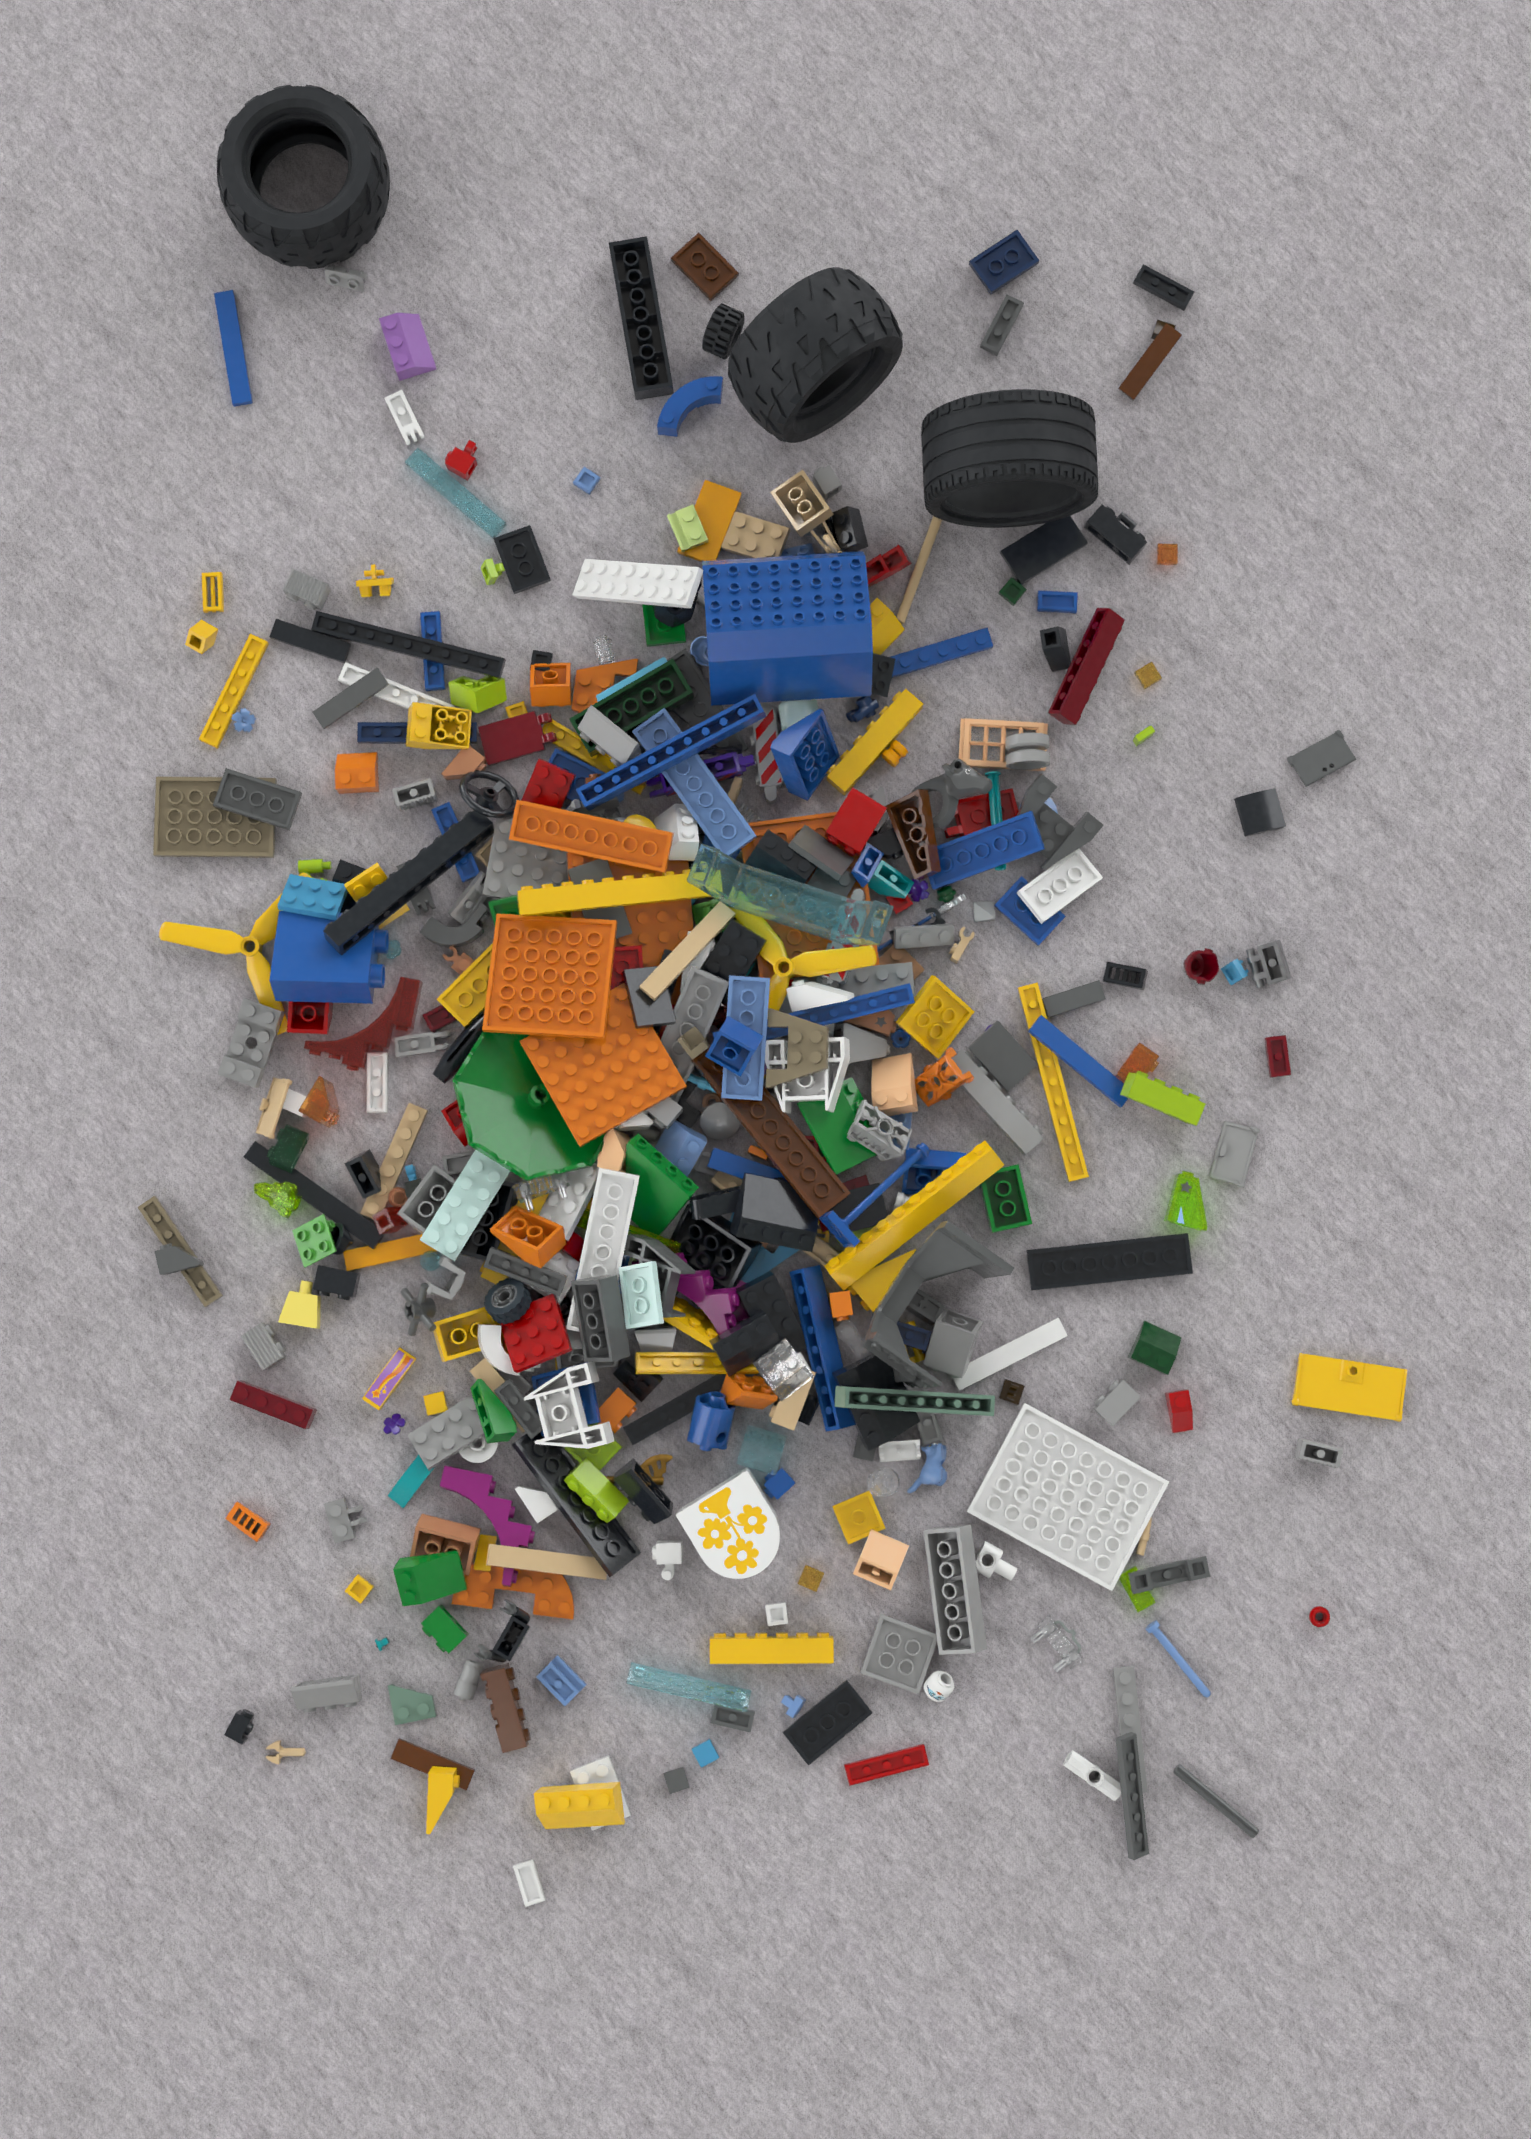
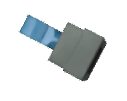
[404,1164,422,1198]

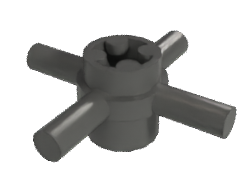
[401,1283,436,1336]

